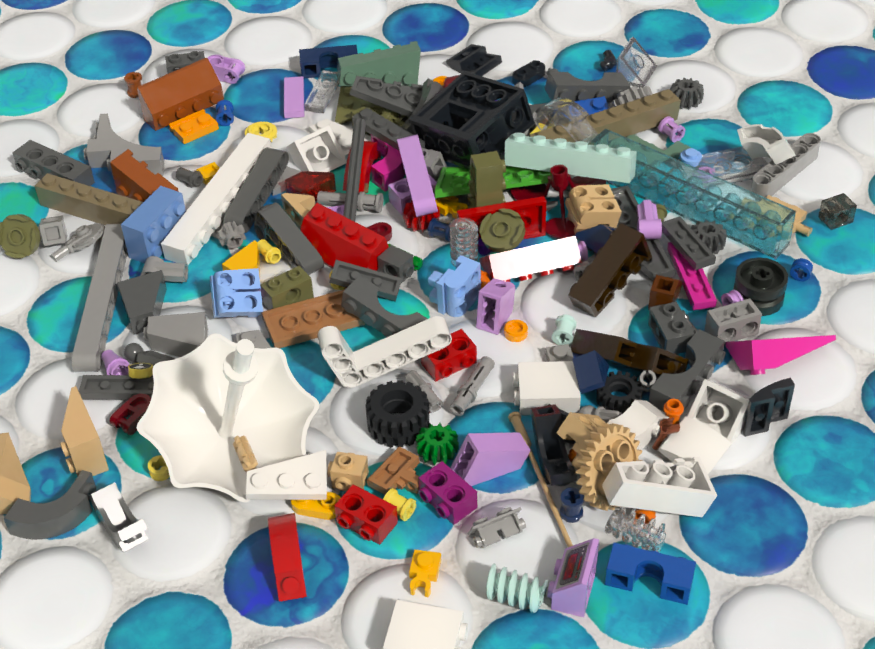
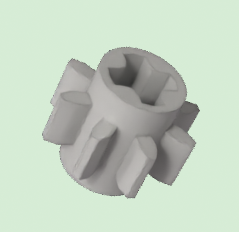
[218,221,246,249]

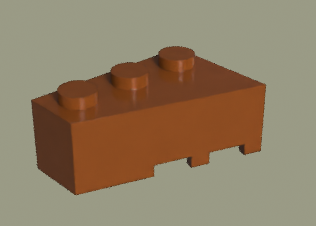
[110,149,179,202]

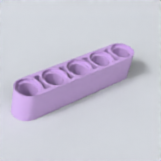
[397,134,438,217]

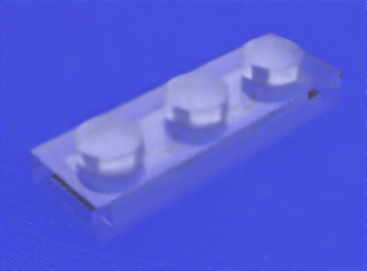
[304,70,339,113]

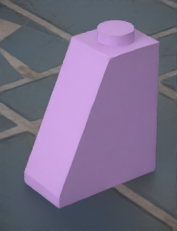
[451,432,531,486]

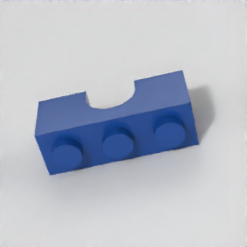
[605,543,696,605]

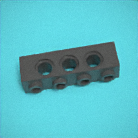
[12,140,95,186]

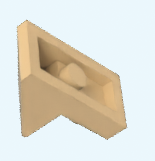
[281,193,315,229]

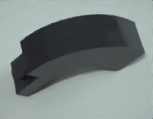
[531,404,577,486]

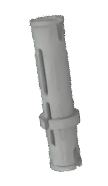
[449,356,495,416]

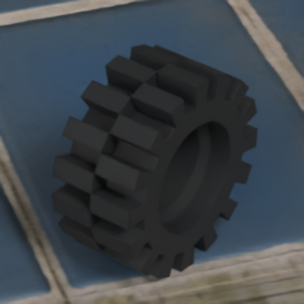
[597,371,643,414]

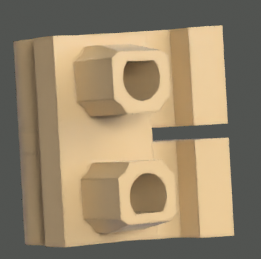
[565,184,622,234]
[557,412,605,470]

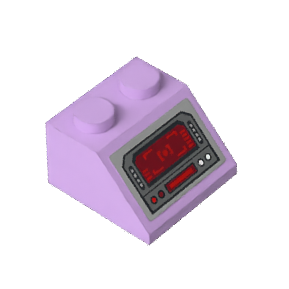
[547,538,599,617]

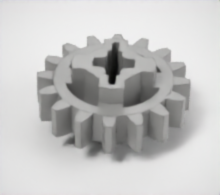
[609,86,653,108]

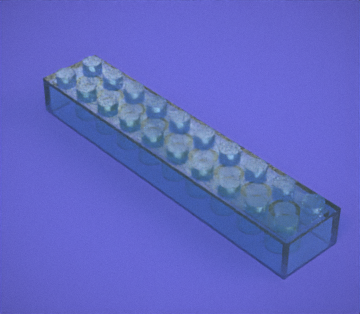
[591,129,796,259]

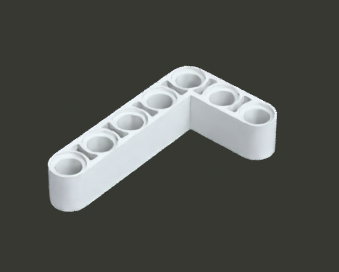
[317,316,452,388]

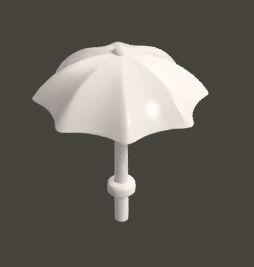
[137,333,319,503]

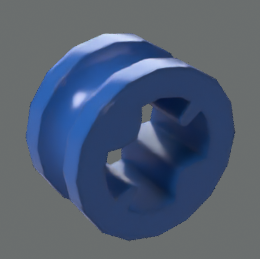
[790,258,813,281]

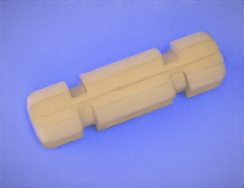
[233,435,258,472]

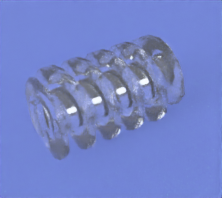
[449,218,479,267]
[605,507,666,552]

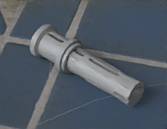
[317,191,384,212]

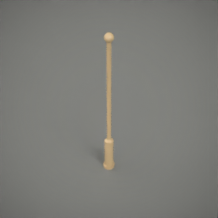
[508,412,573,547]

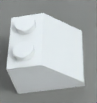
[287,125,347,180]
[687,379,750,446]

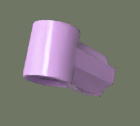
[637,200,662,239]

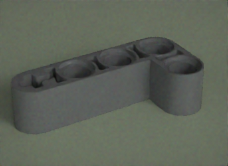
[254,202,324,275]

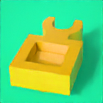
[434,196,468,220]
[409,549,442,597]

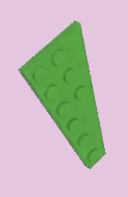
[435,166,550,198]

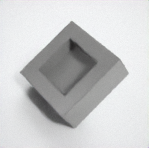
[545,344,574,362]

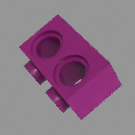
[418,461,478,525]

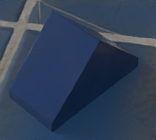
[572,350,609,394]

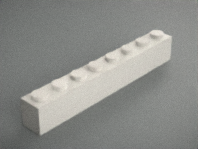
[161,133,272,265]

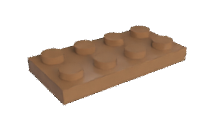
[262,289,365,348]

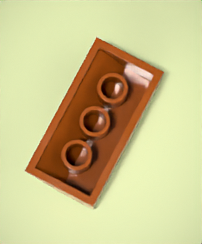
[137,58,224,131]

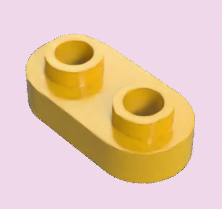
[291,492,341,520]

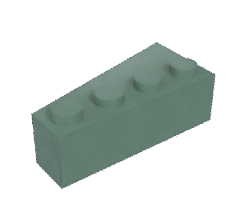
[337,41,421,86]

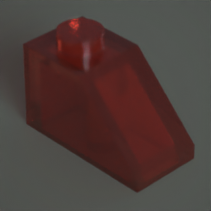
[285,171,336,202]

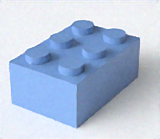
[121,186,186,264]

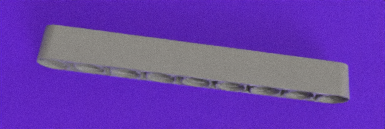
[72,224,128,372]

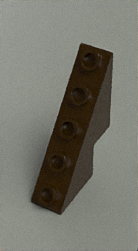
[571,329,689,377]

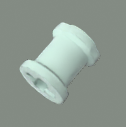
[552,314,577,345]

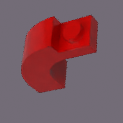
[343,141,381,193]
[268,513,307,602]

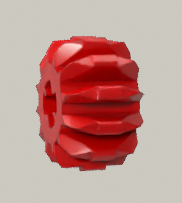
[403,199,440,232]

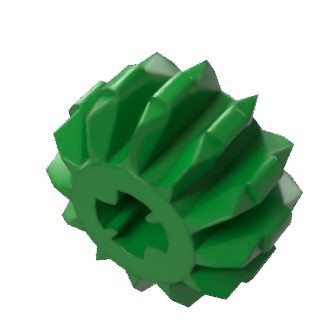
[416,422,459,466]

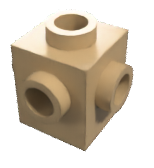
[327,452,369,491]

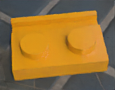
[169,109,219,144]

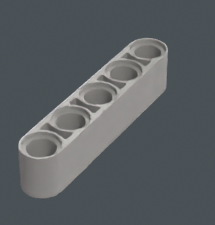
[750,133,821,201]

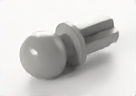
[579,405,622,423]

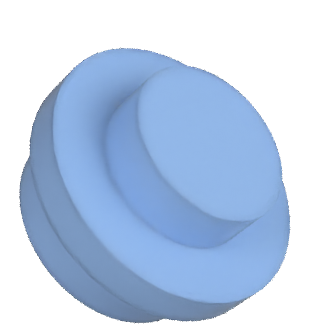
[680,148,702,168]

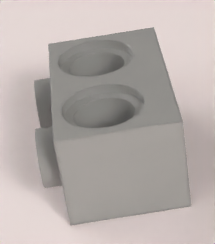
[704,299,762,344]

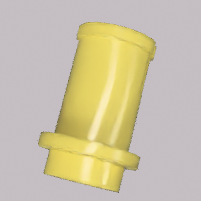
[258,239,281,264]

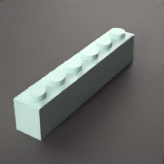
[504,133,637,183]

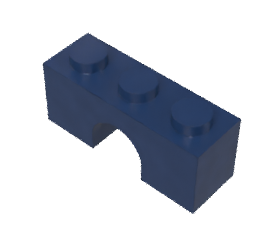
[299,45,358,79]

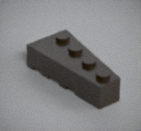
[568,223,652,317]

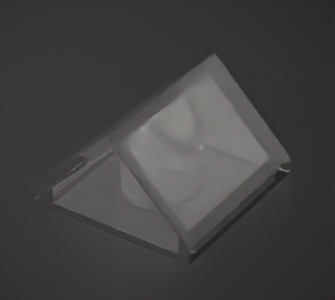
[616,37,657,88]

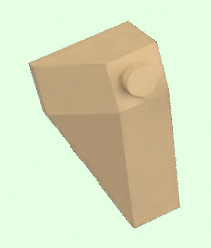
[0,433,31,515]

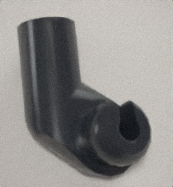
[600,50,617,71]

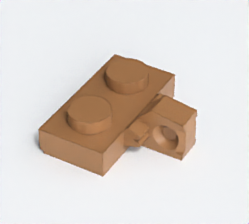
[367,447,420,495]

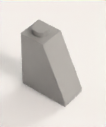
[144,312,208,357]

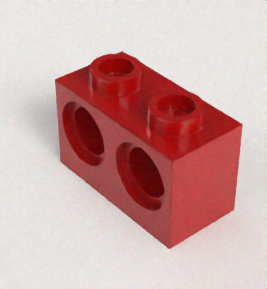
[421,329,477,382]
[334,484,398,545]

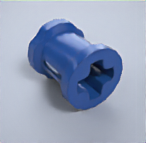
[215,100,234,126]

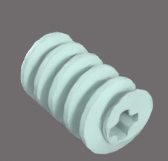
[486,563,548,613]

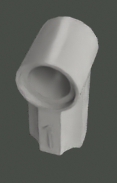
[140,256,189,283]

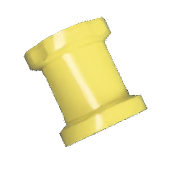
[383,488,416,521]

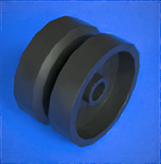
[733,257,788,316]

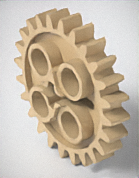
[576,423,643,511]

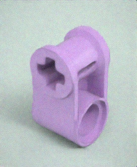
[208,55,246,84]

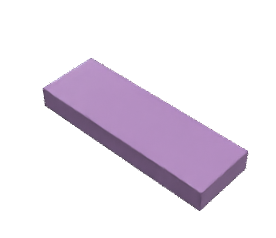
[284,76,305,118]

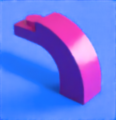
[371,134,405,192]

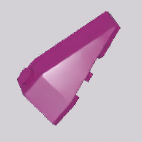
[726,335,836,375]

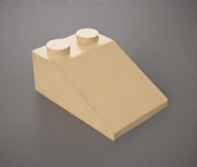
[60,386,109,477]

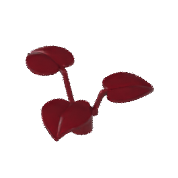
[510,165,607,239]

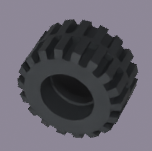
[365,380,430,447]

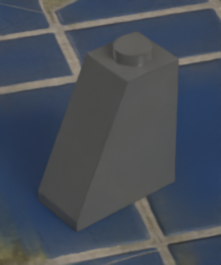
[117,270,167,334]

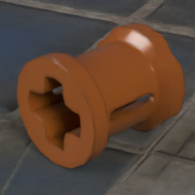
[124,72,142,98]

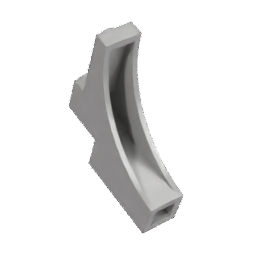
[84,113,165,179]

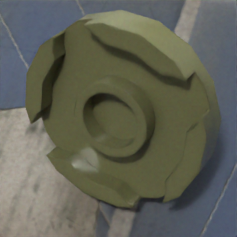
[479,208,526,252]
[0,214,40,258]

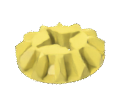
[245,122,277,142]

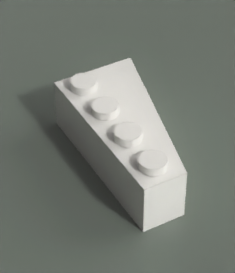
[602,457,717,517]

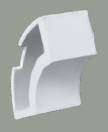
[737,124,796,165]
[607,400,669,450]

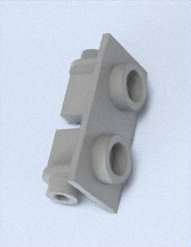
[468,507,526,548]

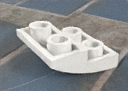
[658,417,732,474]

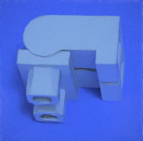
[428,255,481,317]
[210,268,263,318]

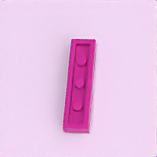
[667,242,717,310]

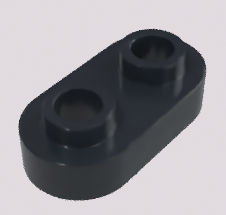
[512,60,545,87]

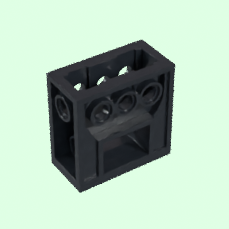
[409,71,535,170]

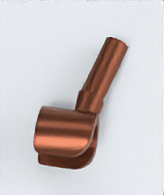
[652,417,680,450]

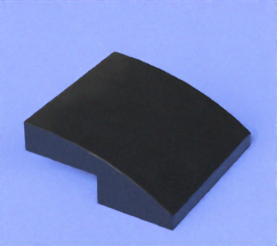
[446,44,502,76]
[743,378,795,436]

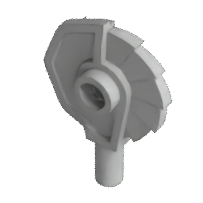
[51,223,105,262]

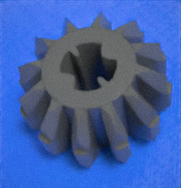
[670,77,704,109]
[691,219,727,254]

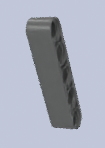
[223,147,289,233]

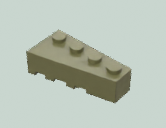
[467,151,506,209]

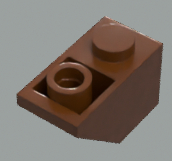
[648,275,683,311]

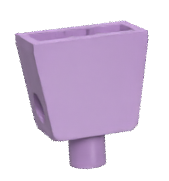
[476,278,515,335]

